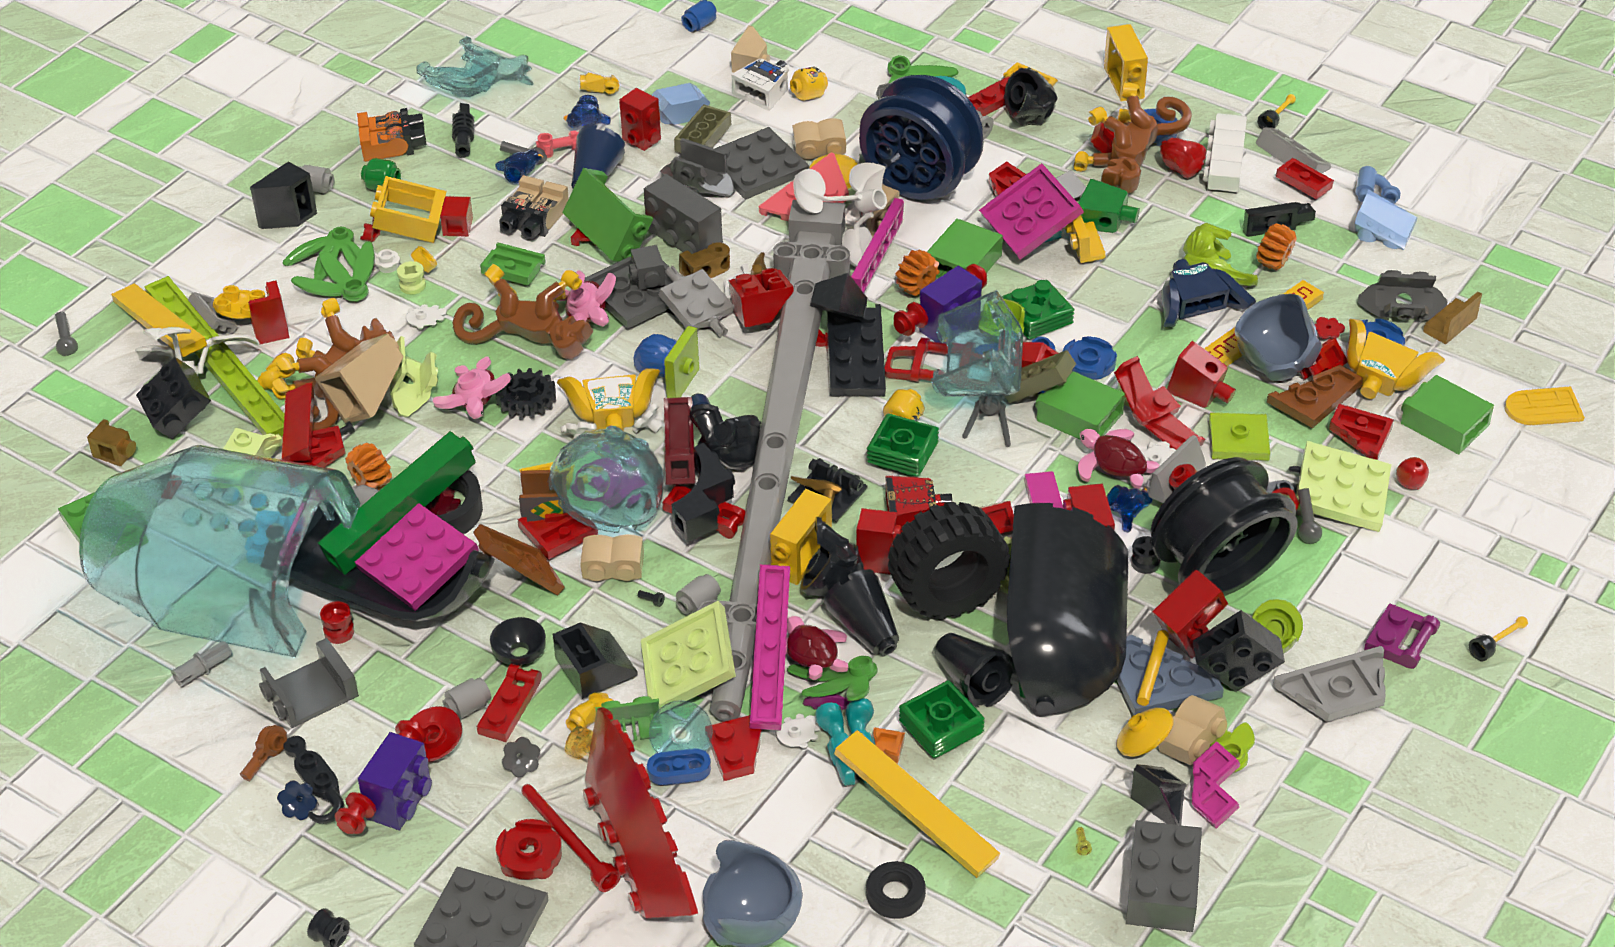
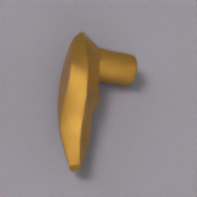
[751,252,767,275]
[791,476,842,505]

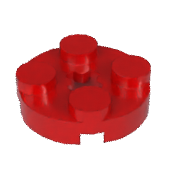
[496,819,562,880]

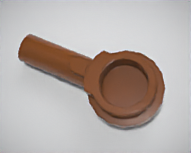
[240,725,287,781]

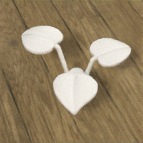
[793,163,887,267]
[135,327,259,376]

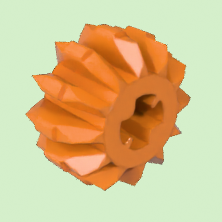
[1256,223,1297,270]
[895,249,940,296]
[345,442,392,490]

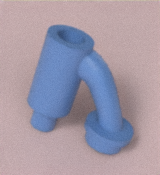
[1355,166,1401,204]

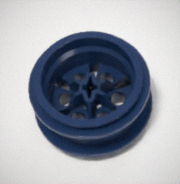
[859,75,984,200]

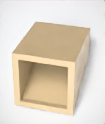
[315,334,403,423]

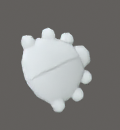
[406,304,447,330]
[1140,441,1176,465]
[774,714,821,749]

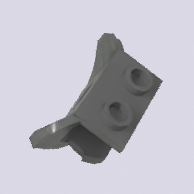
[660,138,736,198]
[1358,270,1447,322]

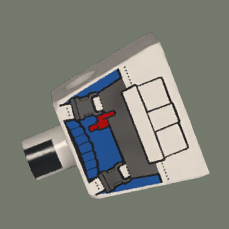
[731,59,789,111]

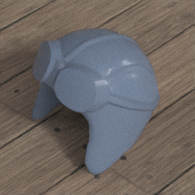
[1235,294,1322,381]
[703,840,803,947]

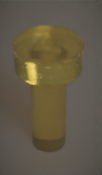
[1076,827,1092,855]

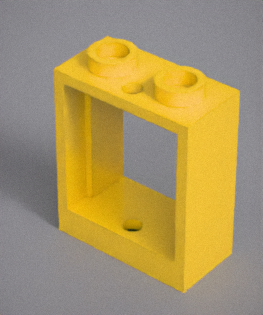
[1104,24,1148,102]
[370,176,447,243]
[770,489,832,585]

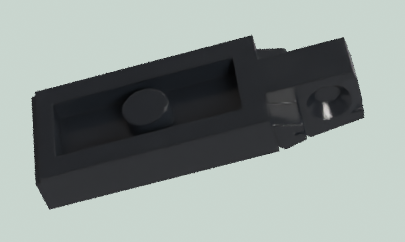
[1243,202,1316,237]

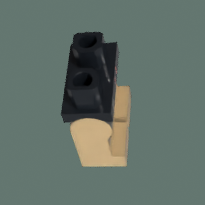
[499,175,569,240]

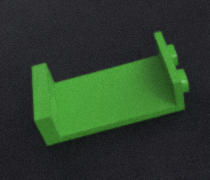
[562,168,653,262]

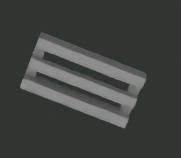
[188,292,237,334]

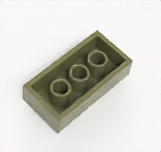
[674,104,732,153]
[1000,350,1076,403]

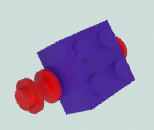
[893,264,987,344]
[335,720,432,834]

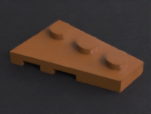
[1267,365,1363,428]
[473,524,565,596]

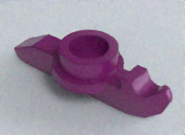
[803,694,851,710]

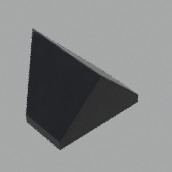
[810,273,868,321]
[1131,764,1188,825]

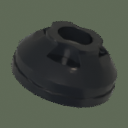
[490,617,546,665]

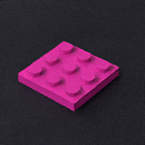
[979,163,1084,260]
[355,503,479,611]

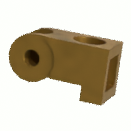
[679,242,730,278]

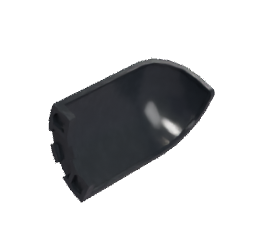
[261,495,495,622]
[1007,503,1129,717]

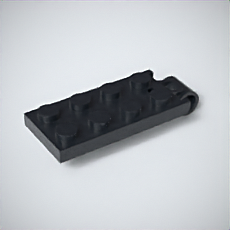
[826,304,886,397]

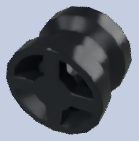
[1131,536,1161,574]
[307,908,350,947]

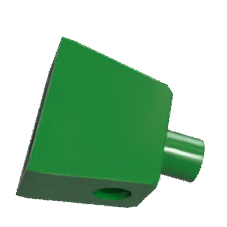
[1078,179,1140,233]

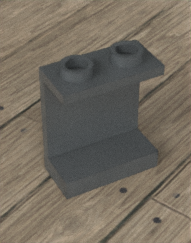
[259,638,359,728]

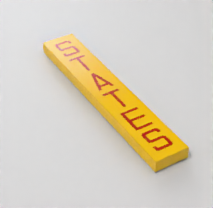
[1204,280,1324,366]

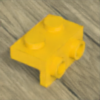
[1065,215,1106,263]

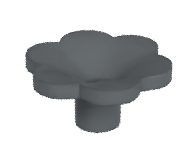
[502,737,540,777]

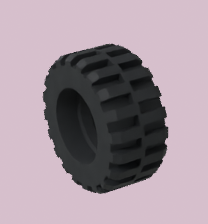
[888,502,1010,619]

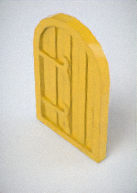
[1505,386,1585,425]

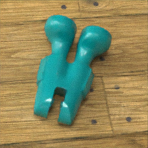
[815,698,875,786]

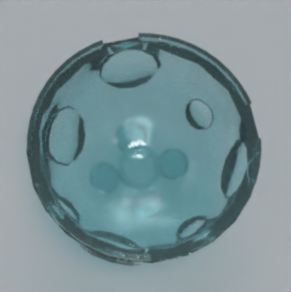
[548,426,664,533]

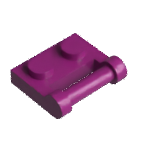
[1364,603,1440,669]

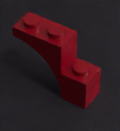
[664,397,696,485]

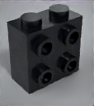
[136,356,211,439]
[1192,610,1285,692]

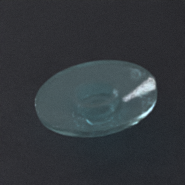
[649,700,713,753]

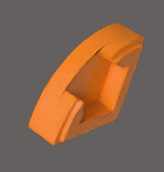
[873,727,905,764]

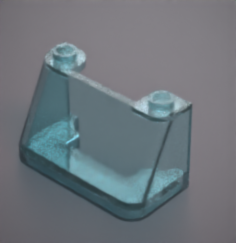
[931,290,1023,397]

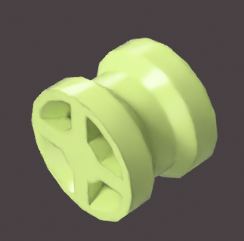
[397,261,426,294]

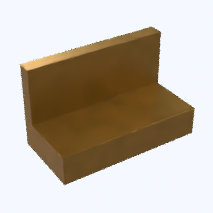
[1423,291,1482,344]

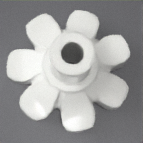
[633,402,662,433]
[561,421,597,446]

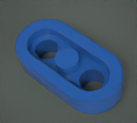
[647,748,711,785]

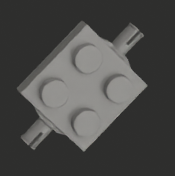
[658,266,734,338]

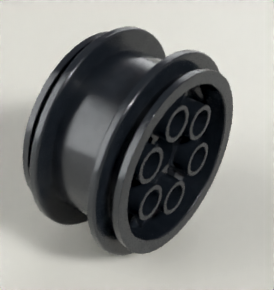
[1151,457,1298,596]

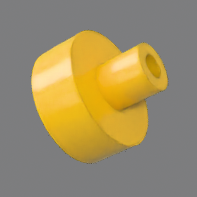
[411,246,437,273]

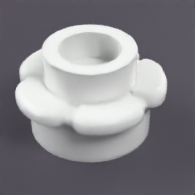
[374,249,400,273]

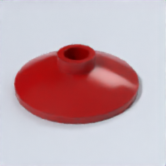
[410,706,462,762]

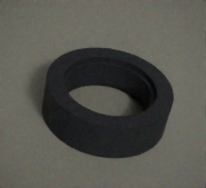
[437,469,483,534]

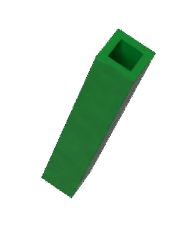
[318,431,476,575]

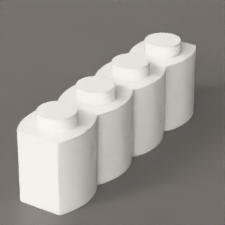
[1203,113,1247,192]

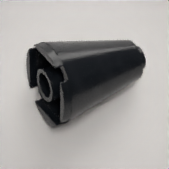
[824,569,899,656]
[935,633,1016,707]

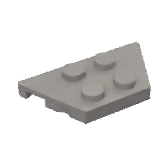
[1273,646,1386,722]

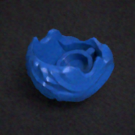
[633,334,677,378]

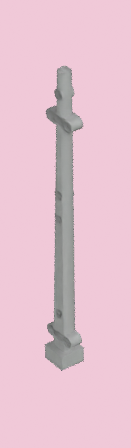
[698,200,850,721]

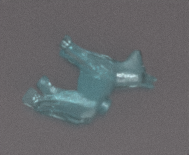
[416,36,533,98]

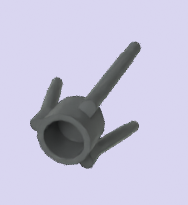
[962,385,1011,447]

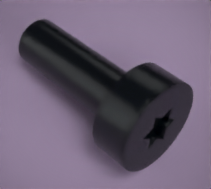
[340,421,355,436]
[637,590,665,607]

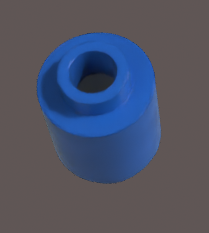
[681,0,717,32]

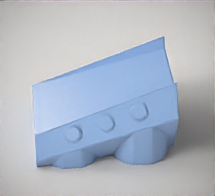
[652,83,710,125]
[1355,189,1418,250]

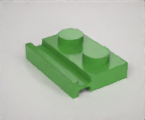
[480,242,546,286]

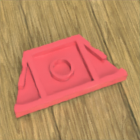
[758,152,849,221]

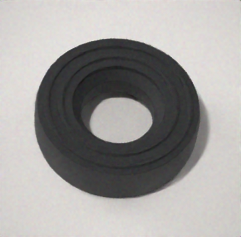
[866,861,926,919]

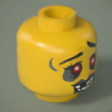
[790,66,828,101]

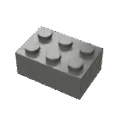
[643,174,723,254]
[1126,820,1202,932]

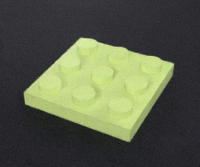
[1296,441,1392,532]
[641,601,736,714]

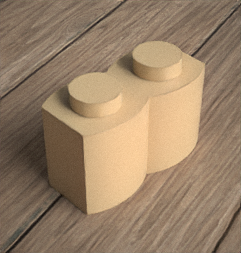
[792,118,846,160]
[580,534,644,581]
[1158,695,1227,766]

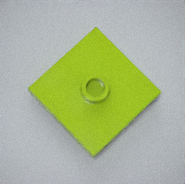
[664,326,700,398]
[1209,413,1270,461]

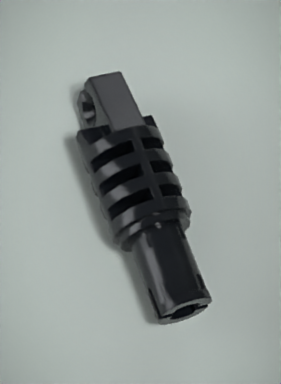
[452,103,474,157]

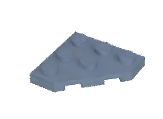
[1116,635,1224,716]

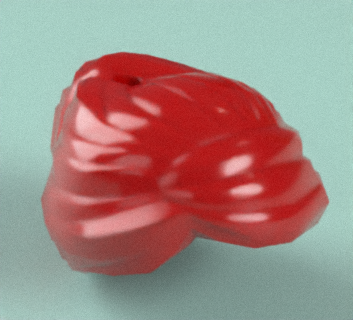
[1160,138,1207,179]

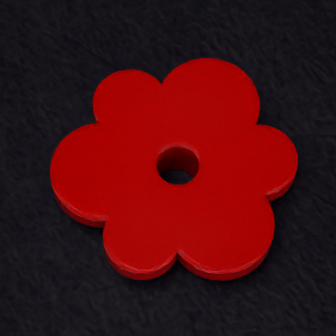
[1315,317,1345,339]

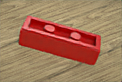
[281,382,315,461]

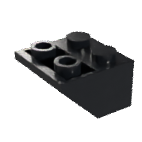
[250,161,317,229]
[552,622,638,699]

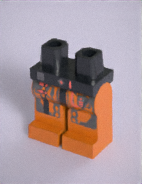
[357,108,427,162]

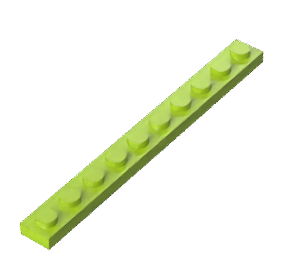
[144,276,284,437]

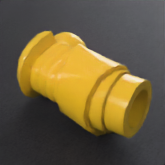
[580,72,620,94]
[257,353,295,390]
[566,692,614,733]

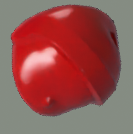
[1396,457,1429,490]

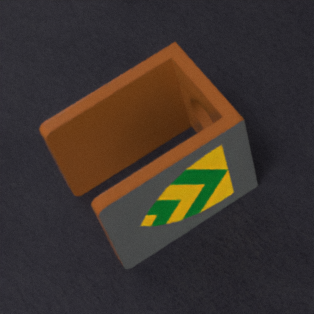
[519,469,574,522]

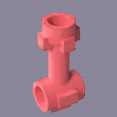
[535,130,579,158]

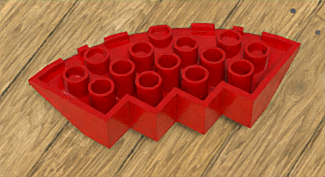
[583,707,698,918]

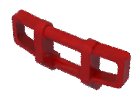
[885,337,998,391]

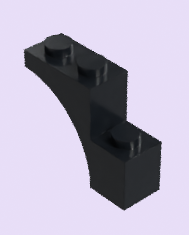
[671,443,735,542]

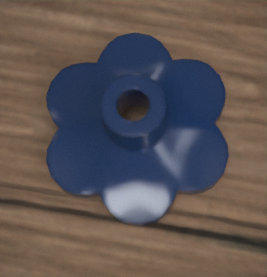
[277,780,317,820]

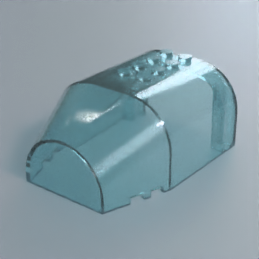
[79,445,361,658]

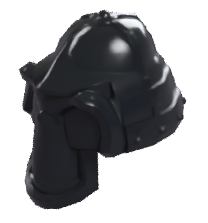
[1004,67,1058,126]
[689,404,761,470]
[800,516,864,597]

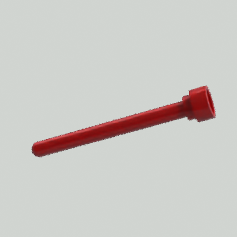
[521,784,621,892]

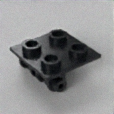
[788,458,868,522]

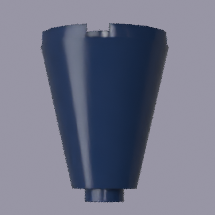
[571,125,625,189]

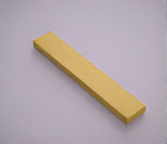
[111,283,207,357]
[834,730,1000,878]

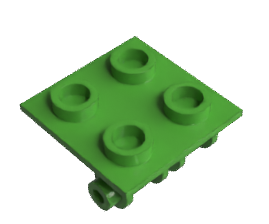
[595,696,662,741]

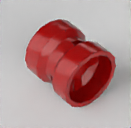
[320,601,354,644]

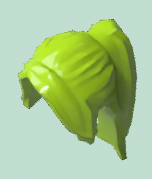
[1183,223,1258,286]

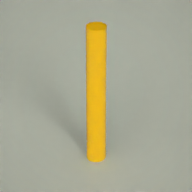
[1136,630,1169,706]

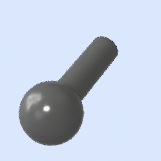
[500,141,547,165]
[55,312,78,356]
[1297,488,1322,544]

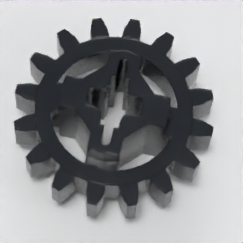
[495,368,556,419]

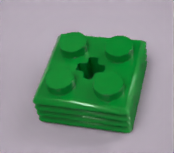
[1002,280,1075,339]
[867,413,939,476]
[899,680,985,758]

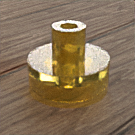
[565,725,593,759]

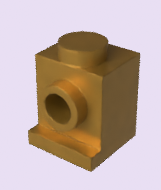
[87,419,136,467]

